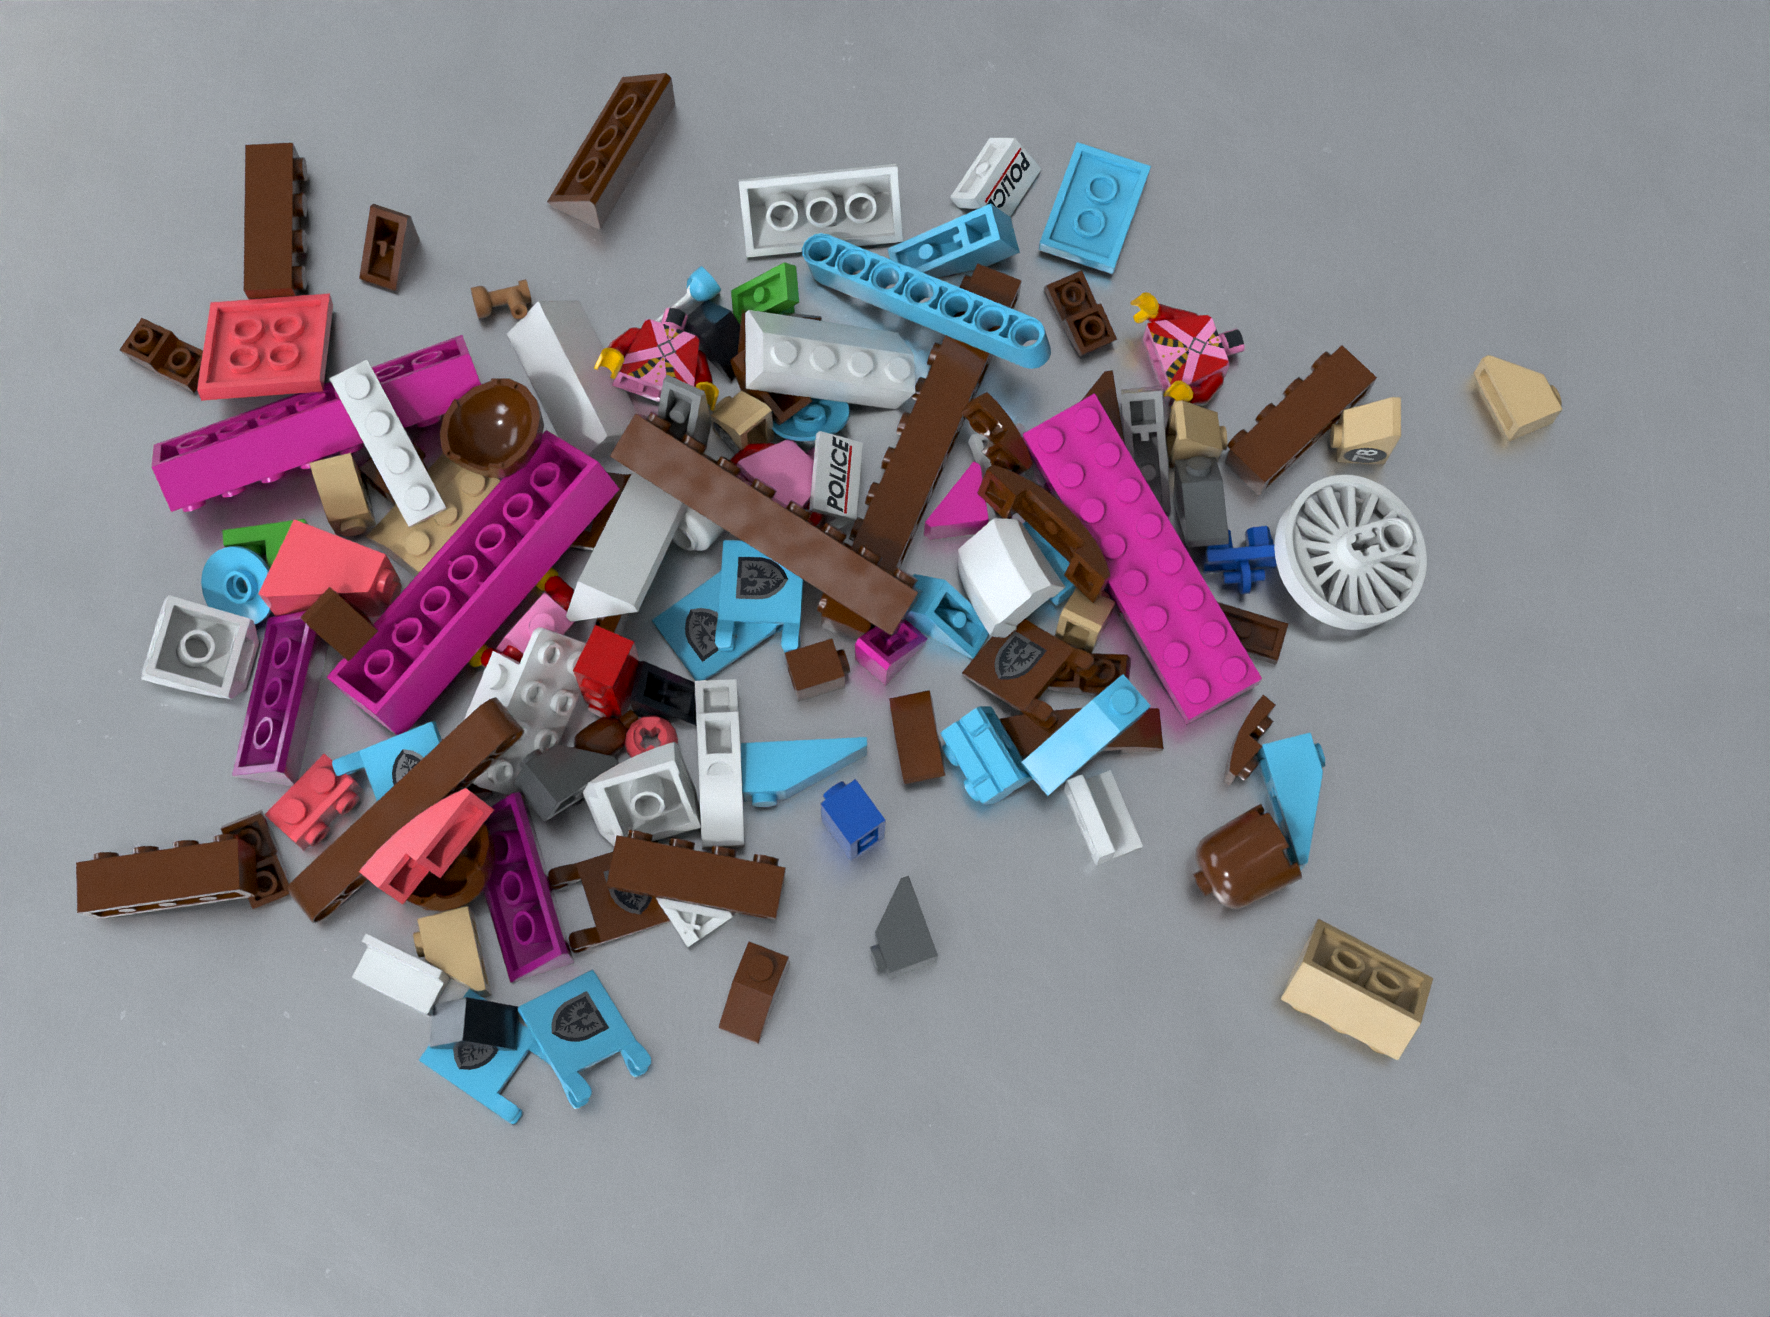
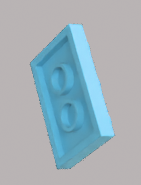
[1038,142,1151,274]

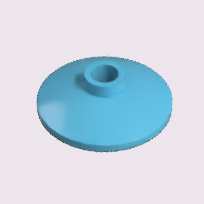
[773,398,850,441]
[201,546,271,625]

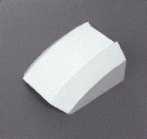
[958,518,1065,638]
[141,595,259,699]
[583,742,701,846]

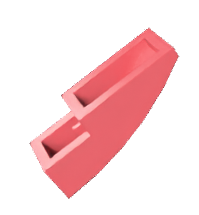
[359,788,494,904]

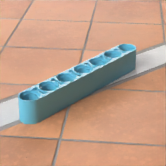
[802,233,1051,369]

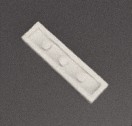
[329,360,447,528]

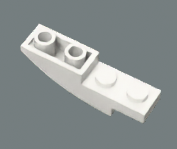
[695,679,744,850]

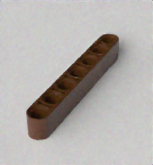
[286,697,524,923]

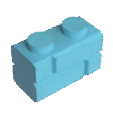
[940,706,1033,805]

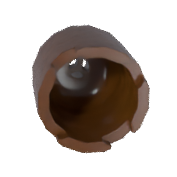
[1192,804,1302,909]

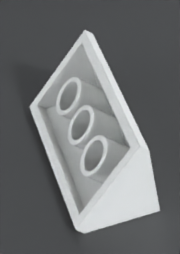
[738,164,903,258]
[507,301,638,460]
[566,472,688,622]

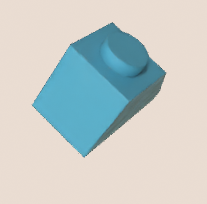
[906,574,989,659]

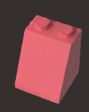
[258,519,402,617]

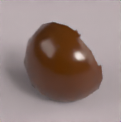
[439,378,544,479]
[406,823,495,912]

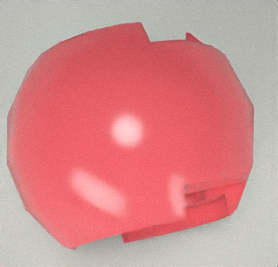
[625,715,678,758]

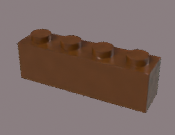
[243,143,307,299]
[1225,345,1377,496]
[606,830,786,921]
[76,834,257,919]

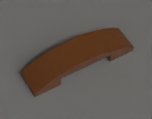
[977,465,1111,603]
[999,708,1164,760]

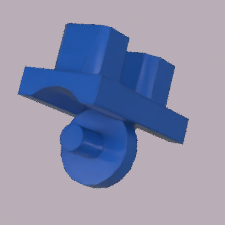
[1201,526,1277,595]

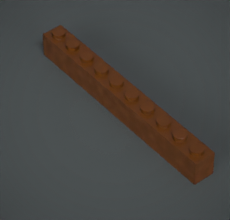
[817,263,1022,641]

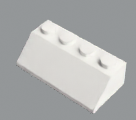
[745,310,915,409]

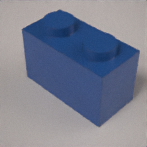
[820,779,886,861]

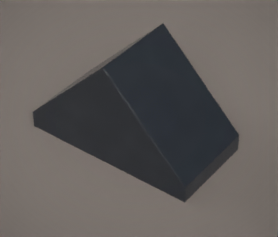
[684,300,740,382]
[630,661,697,727]
[430,997,520,1051]

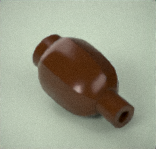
[573,709,639,757]

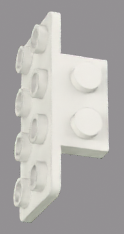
[464,627,586,800]

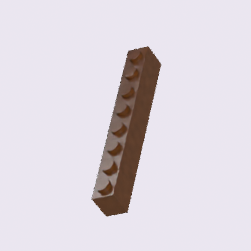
[610,412,923,636]

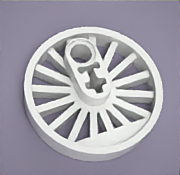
[1274,475,1427,630]

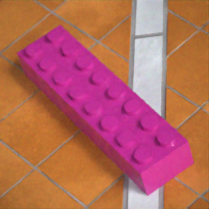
[151,335,481,512]
[1023,393,1262,725]
[327,430,619,736]

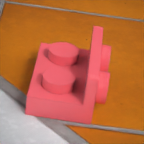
[265,754,363,851]

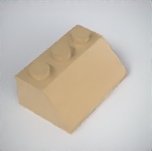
[366,453,501,577]
[1281,919,1433,1060]

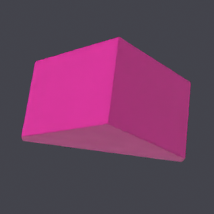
[924,461,989,540]
[855,619,928,686]

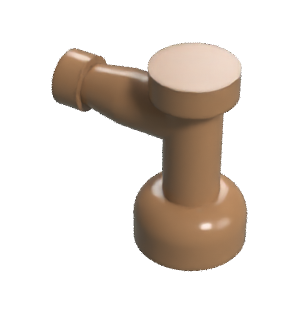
[470,279,532,319]

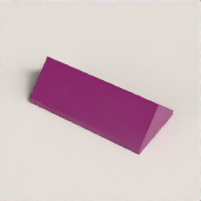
[232,611,329,786]
[483,792,575,983]

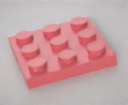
[197,293,333,401]

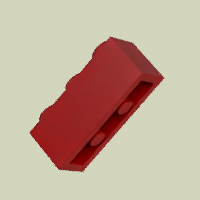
[573,625,640,718]

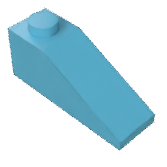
[887,203,1020,278]
[1020,674,1151,796]
[1256,732,1325,871]
[741,737,867,807]

